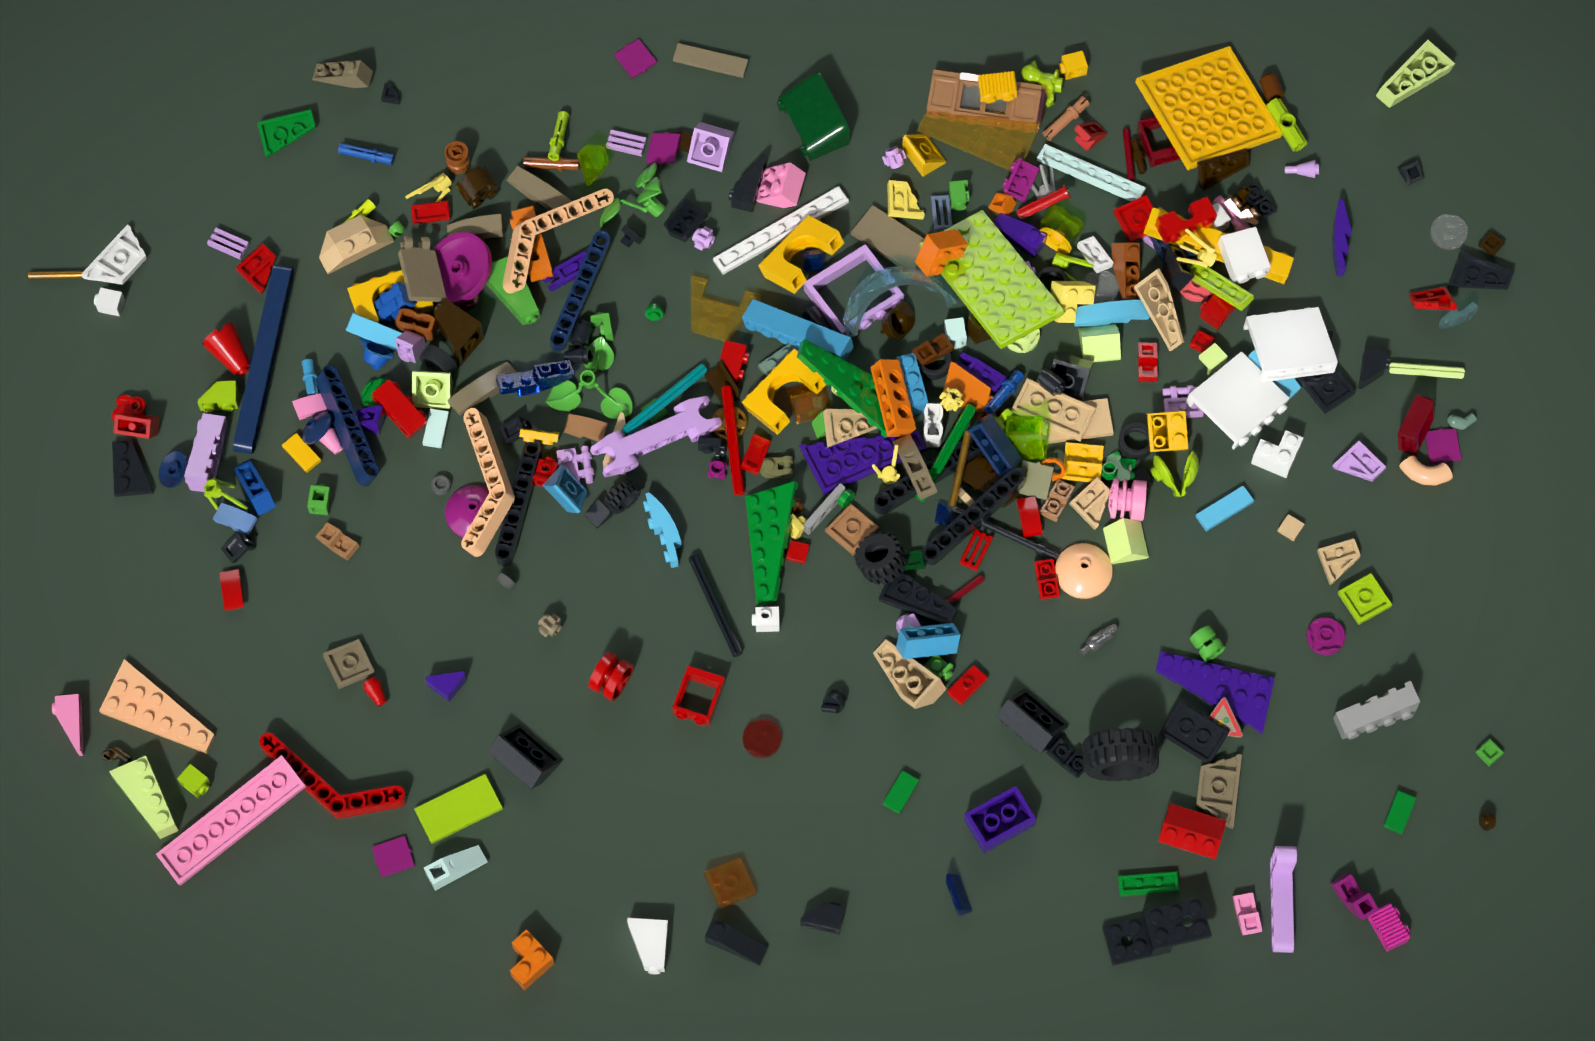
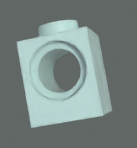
[944,317,967,349]

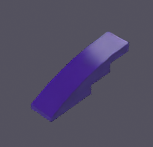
[1332,199,1352,277]

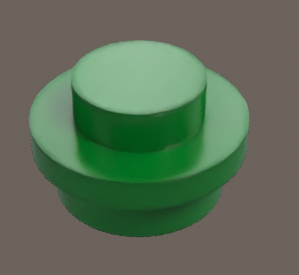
[645,304,664,321]

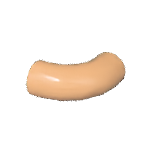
[1399,456,1453,486]

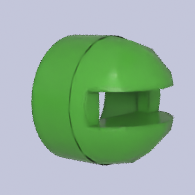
[388,221,404,237]

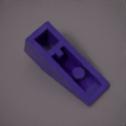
[993,213,1047,259]

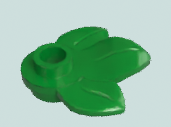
[1101,451,1136,482]

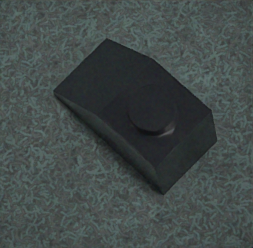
[1162,245,1195,291]
[1358,347,1390,389]
[800,902,844,935]

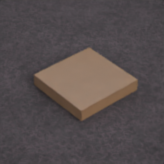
[825,503,879,556]

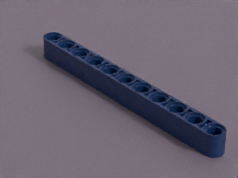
[233,264,294,454]

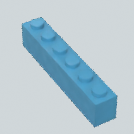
[742,299,854,361]

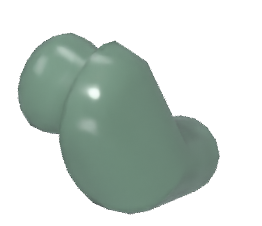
[1447,413,1477,430]

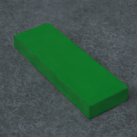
[1117,871,1179,897]

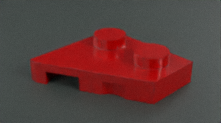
[1409,287,1457,310]

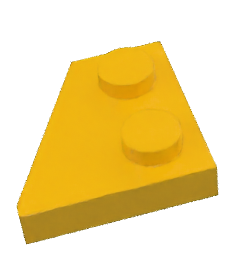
[519,428,560,445]

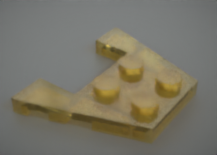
[691,275,761,341]

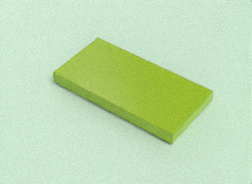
[414,774,503,844]

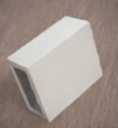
[1217,227,1271,283]

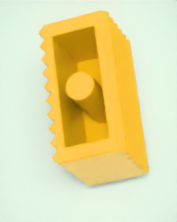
[978,71,1017,104]

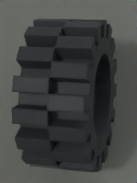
[603,480,640,514]

